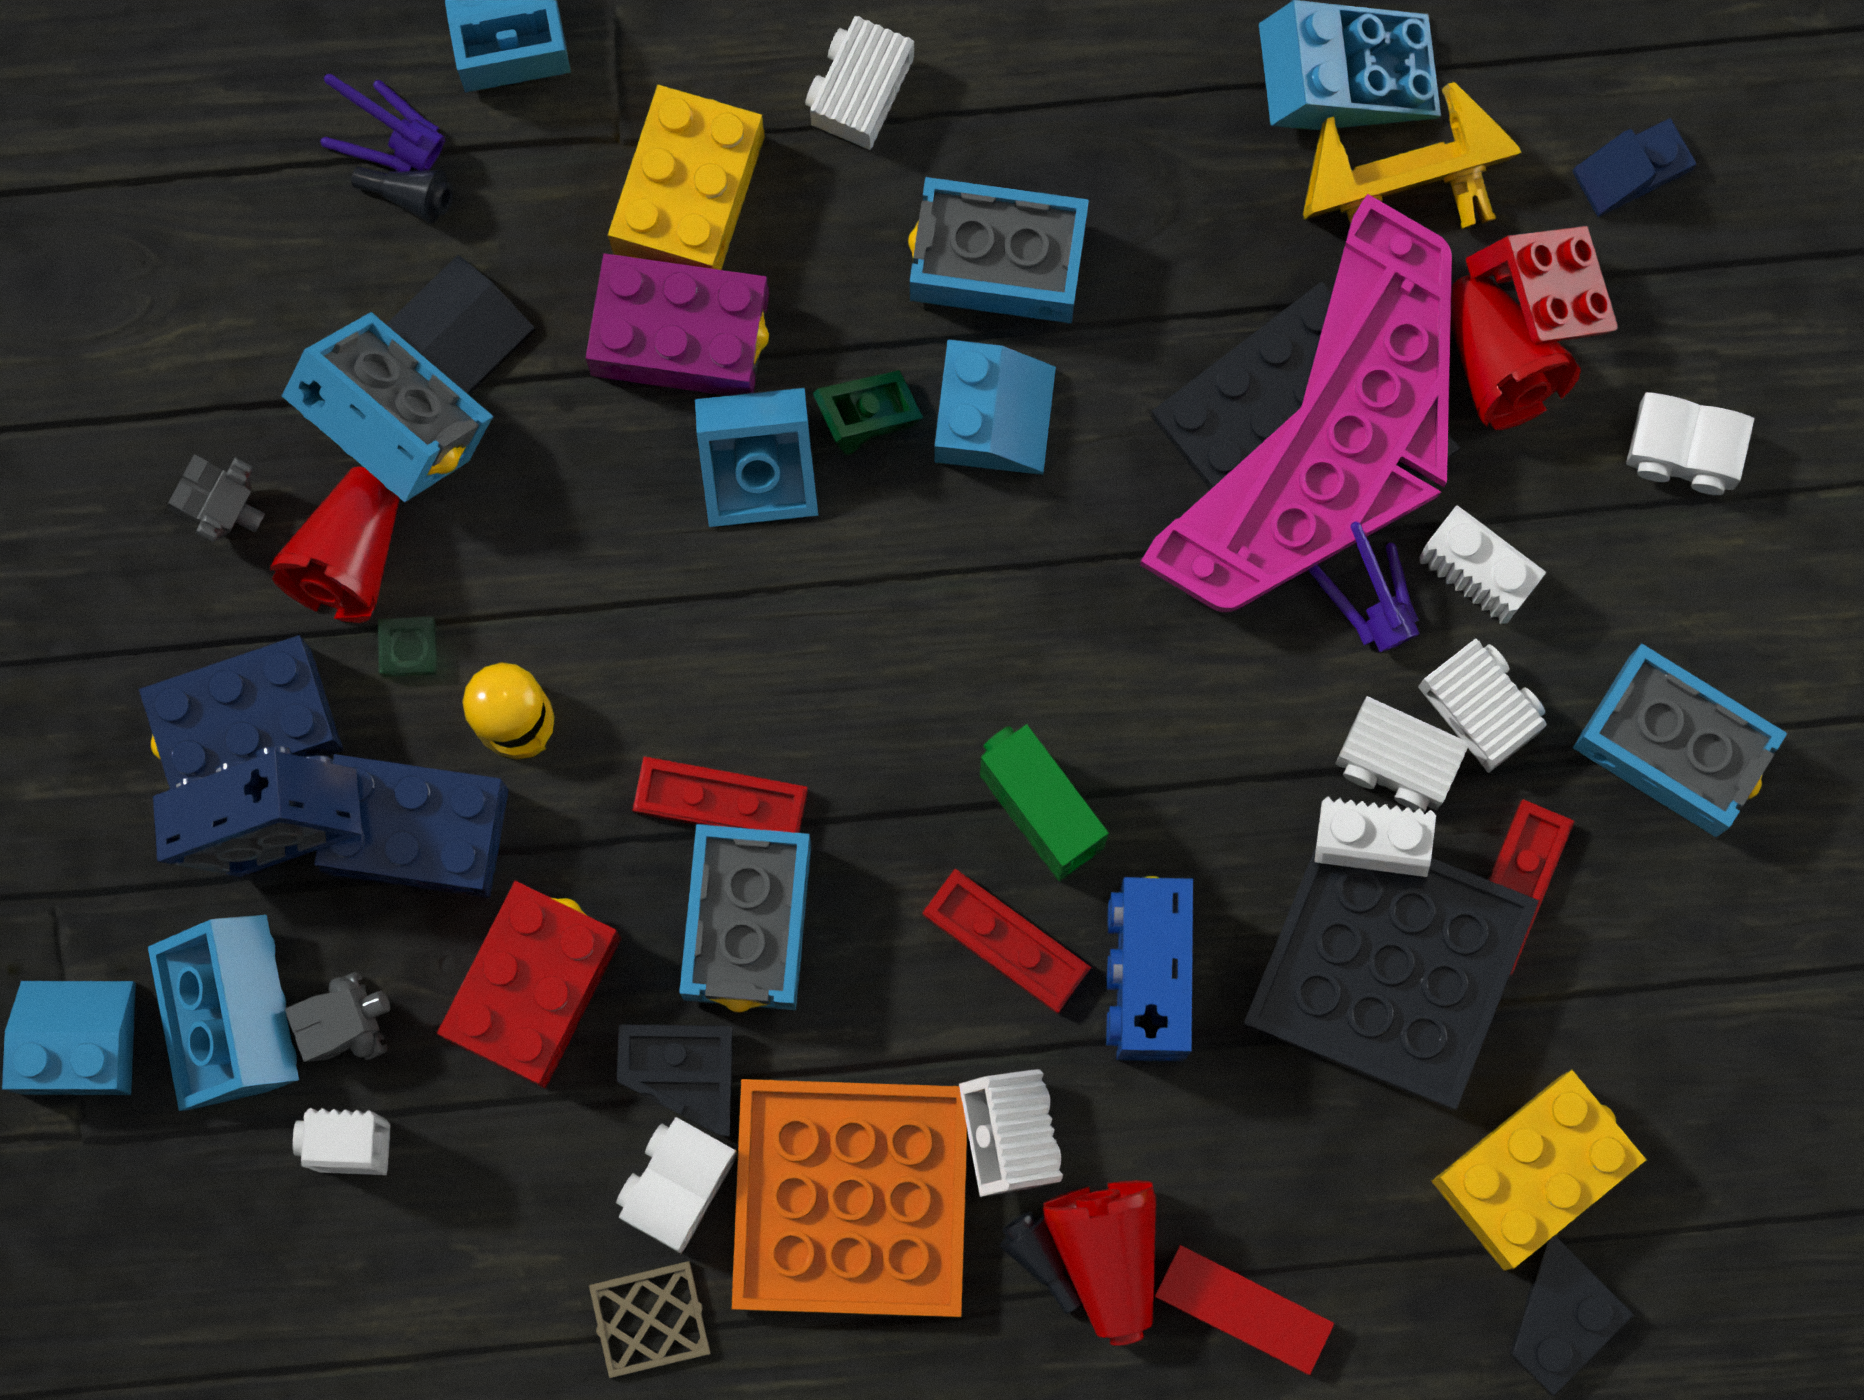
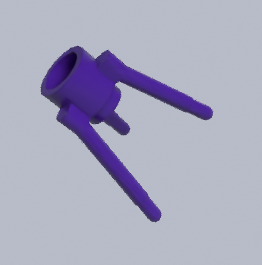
[321,74,445,171]
[1309,521,1420,653]

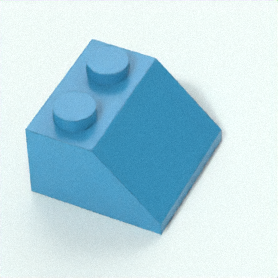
[935,340,1056,475]
[695,388,818,527]
[2,981,136,1095]

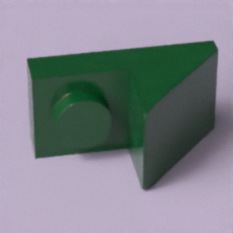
[813,370,923,456]

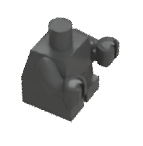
[167,454,265,542]
[285,972,390,1062]

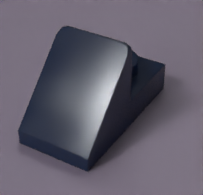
[1572,118,1696,217]

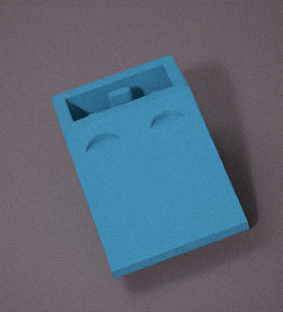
[445,0,571,93]
[1259,0,1441,130]

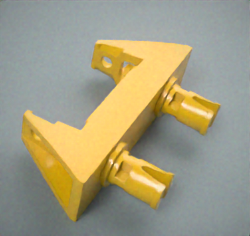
[1303,82,1521,229]

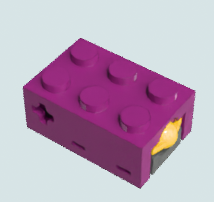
[585,253,769,396]

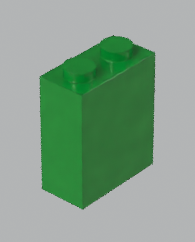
[980,724,1109,882]

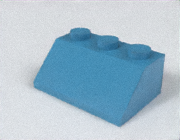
[148,915,299,1111]

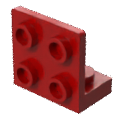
[1465,226,1618,344]

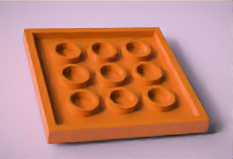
[732,1079,967,1317]

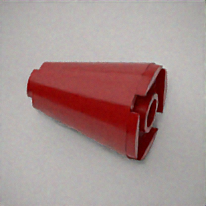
[1450,275,1581,430]
[270,467,400,623]
[1043,1180,1156,1345]

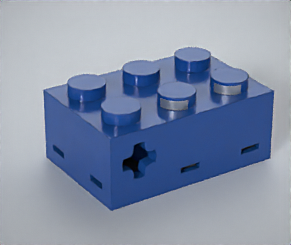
[1106,876,1193,1061]

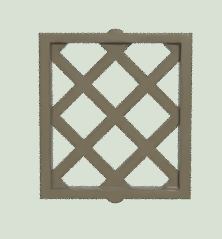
[589,1261,711,1378]

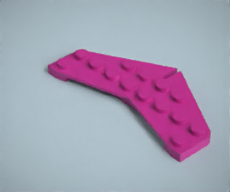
[1140,194,1452,612]

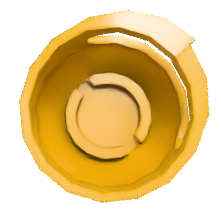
[462,662,555,760]

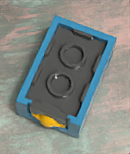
[908,177,1089,323]
[282,312,493,502]
[1573,643,1787,837]
[679,824,812,1012]

